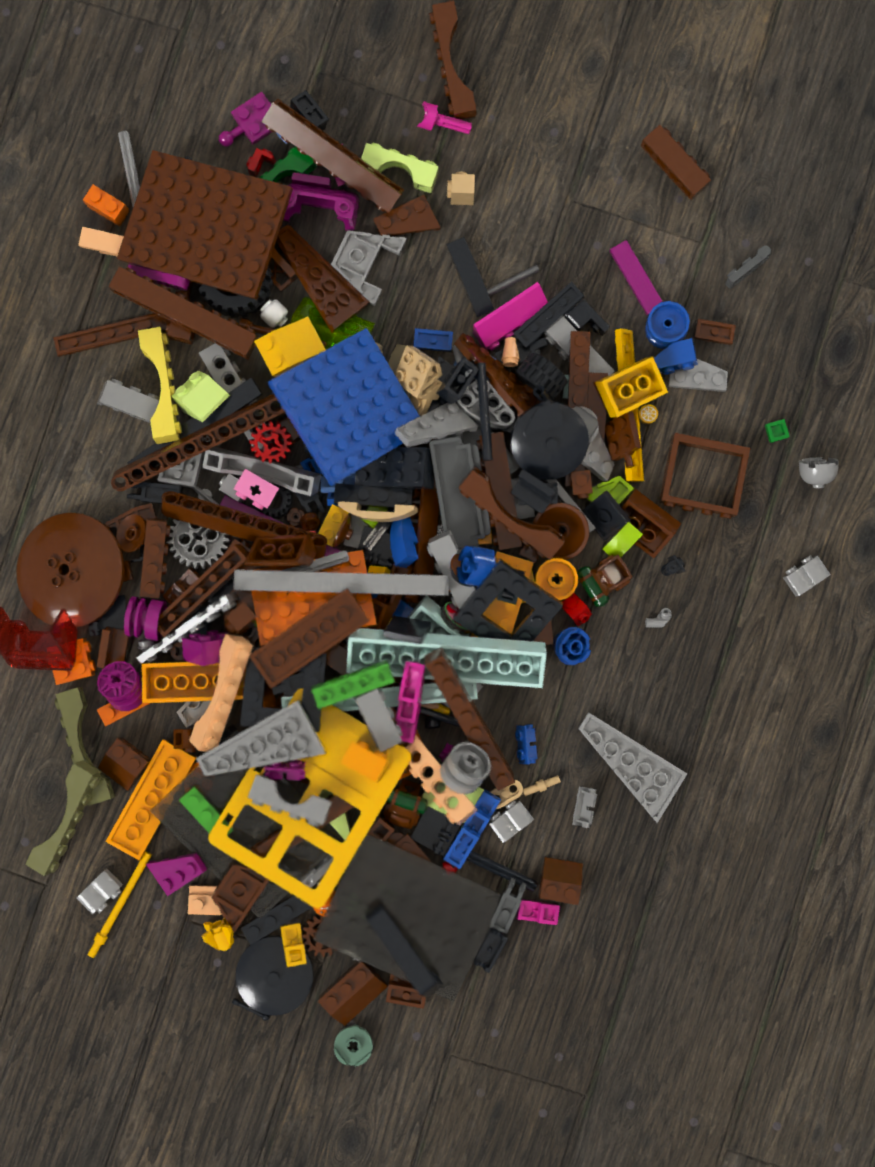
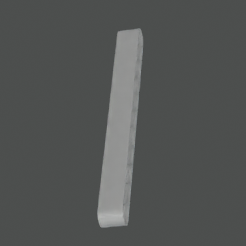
[234,570,449,595]

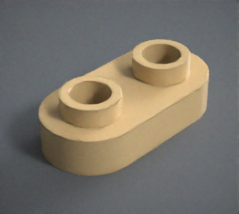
[490,779,523,809]

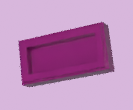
[292,173,332,188]

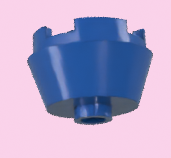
[553,627,591,665]

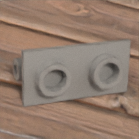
[572,787,598,828]

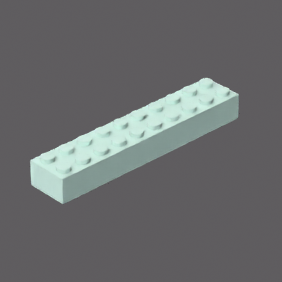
[346,628,546,688]

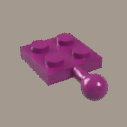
[219,92,272,147]

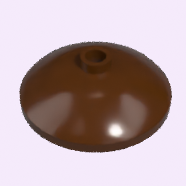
[533,502,590,560]

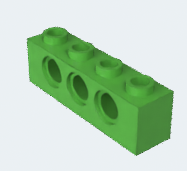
[311,660,394,709]

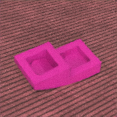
[516,899,560,925]

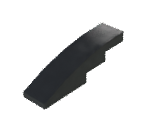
[446,237,494,317]

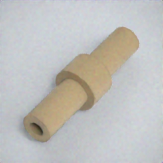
[523,775,561,796]

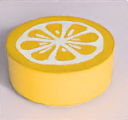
[639,404,658,424]

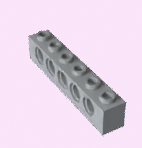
[199,344,274,452]

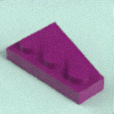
[146,853,207,896]

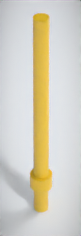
[88,851,152,958]

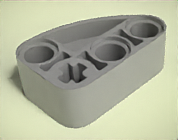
[457,380,515,429]

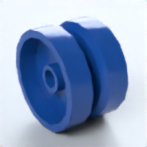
[645,301,690,349]

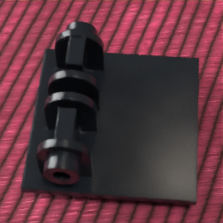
[357,526,394,570]
[89,595,126,636]
[411,806,460,856]

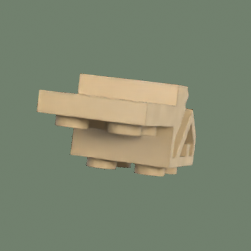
[395,345,442,416]

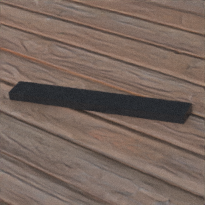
[127,378,263,475]

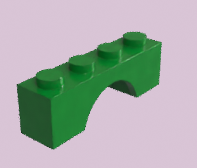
[260,147,317,183]

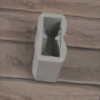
[783,555,831,596]
[489,800,534,843]
[77,869,123,915]

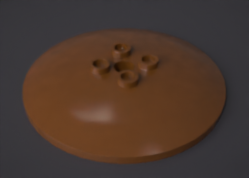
[17,513,124,628]

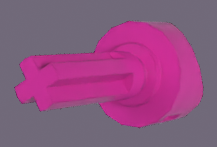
[417,101,472,134]

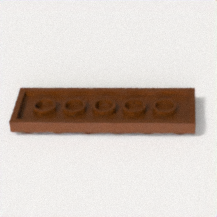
[249,588,370,688]

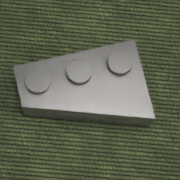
[97,379,159,423]
[352,688,403,752]

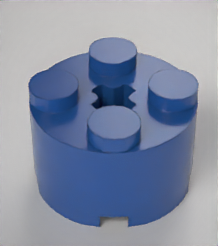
[457,546,496,586]

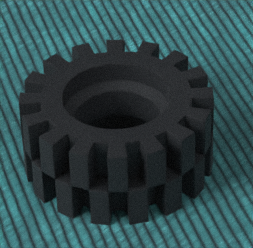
[259,483,293,518]

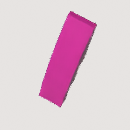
[396,661,426,743]

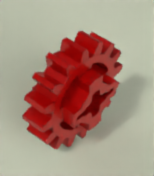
[249,420,292,463]

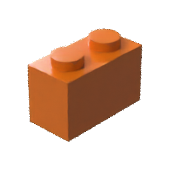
[83,184,130,226]

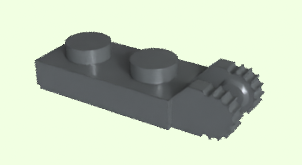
[725,245,771,289]
[489,878,527,934]

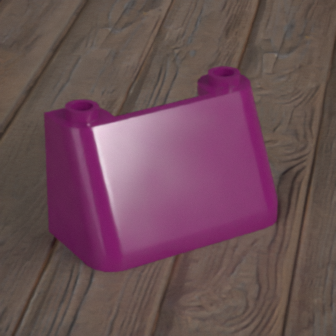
[283,183,359,231]

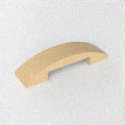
[338,502,418,522]

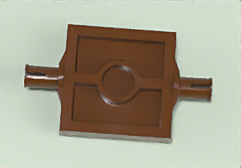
[605,411,641,468]

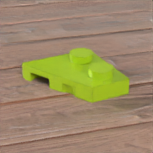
[587,476,634,505]

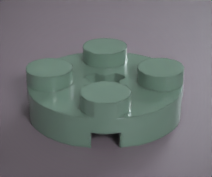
[334,1024,373,1066]

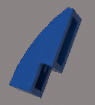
[390,517,419,568]

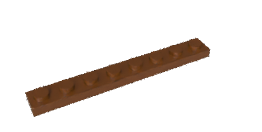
[564,331,590,486]

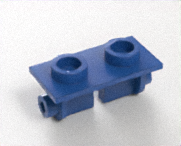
[515,724,537,764]

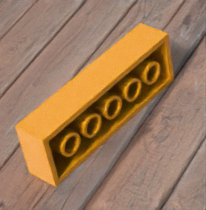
[142,662,246,703]

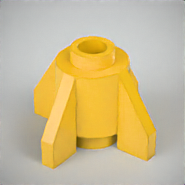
[202,918,234,951]

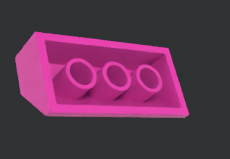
[473,282,548,351]

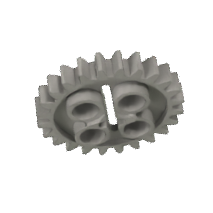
[167,519,230,569]

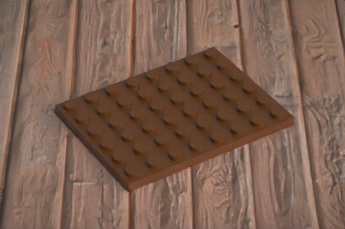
[117,150,293,300]

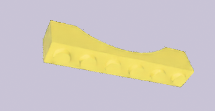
[138,327,182,444]

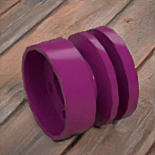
[124,596,167,641]
[97,661,142,711]

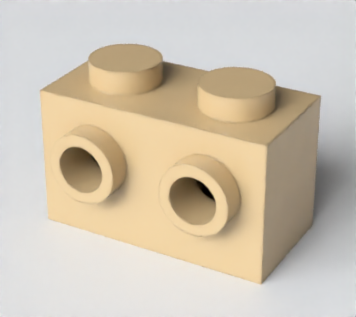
[447,171,475,205]

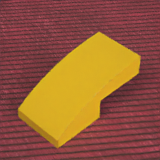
[280,922,307,967]

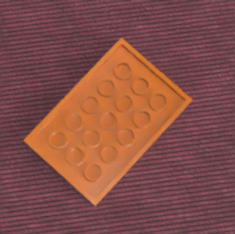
[251,550,377,647]

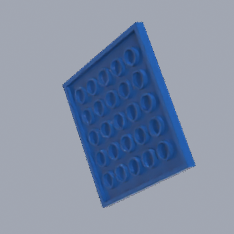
[268,328,420,486]

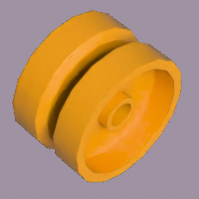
[534,558,578,600]

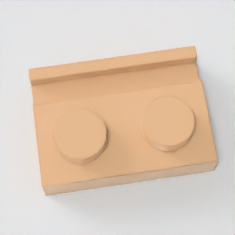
[188,885,222,915]

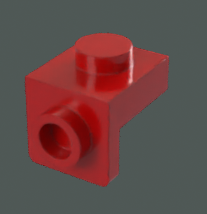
[246,148,276,177]
[562,593,592,626]

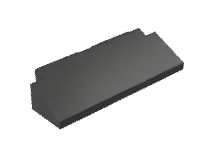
[429,434,491,554]

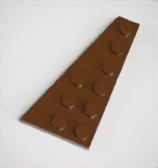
[454,333,540,417]

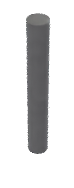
[487,265,539,297]

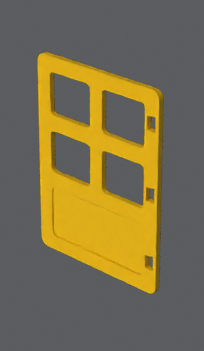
[208,688,411,908]

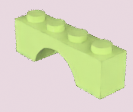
[361,143,438,193]

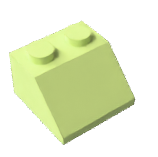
[171,370,230,422]

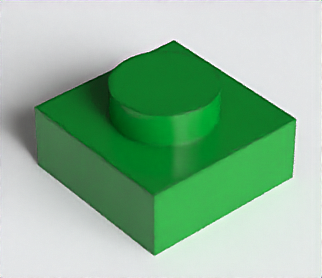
[765,419,790,443]

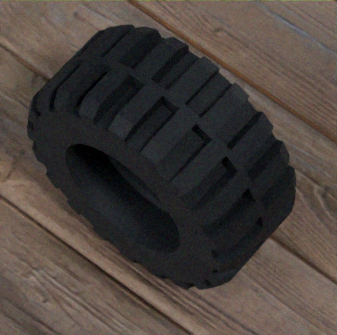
[197,265,273,318]

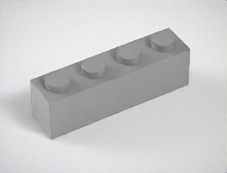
[545,316,615,376]

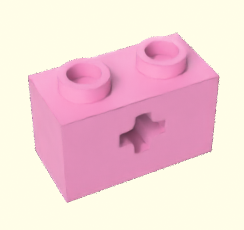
[234,469,279,510]

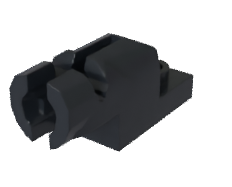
[564,299,610,336]

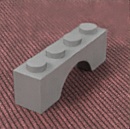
[427,530,477,609]
[248,775,333,827]

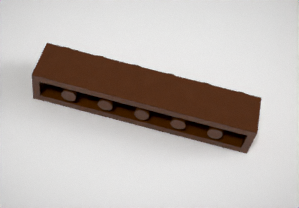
[476,432,522,550]
[157,544,249,637]

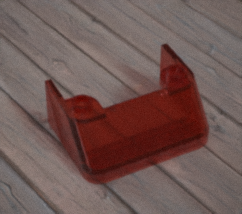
[0,607,78,671]

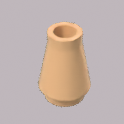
[501,337,520,367]

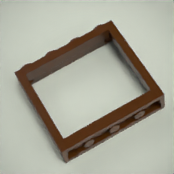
[659,433,750,519]

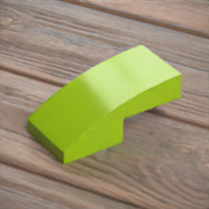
[602,522,643,557]

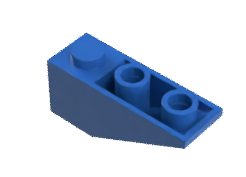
[654,338,698,375]

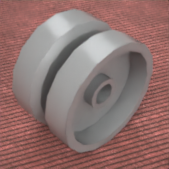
[440,742,491,794]

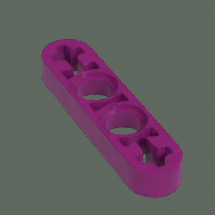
[128,264,190,291]

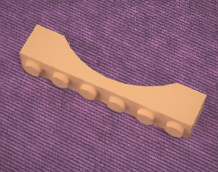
[189,634,253,752]

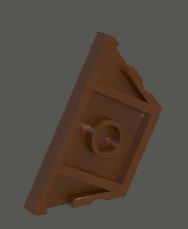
[211,863,269,932]

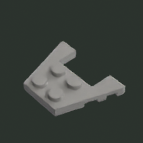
[331,230,407,306]

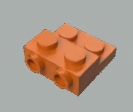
[47,638,96,685]

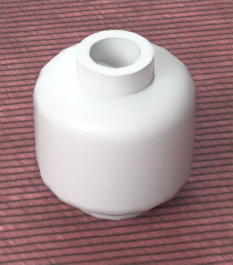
[260,299,288,328]

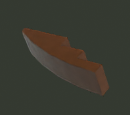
[587,373,608,442]
[365,563,413,630]

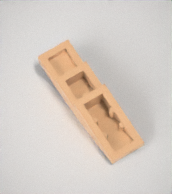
[78,227,124,256]

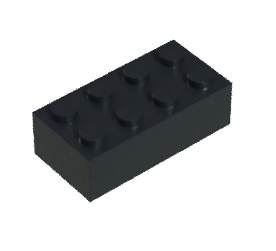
[355,447,435,490]

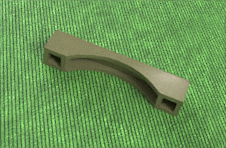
[55,687,115,806]
[25,760,101,876]

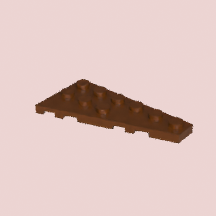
[276,225,369,333]

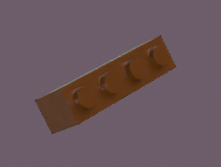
[641,125,711,200]

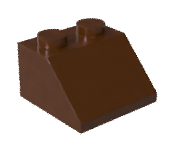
[98,737,151,791]
[538,857,583,905]

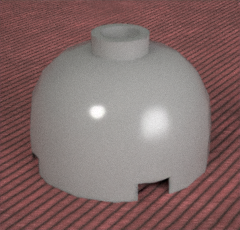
[799,457,839,488]

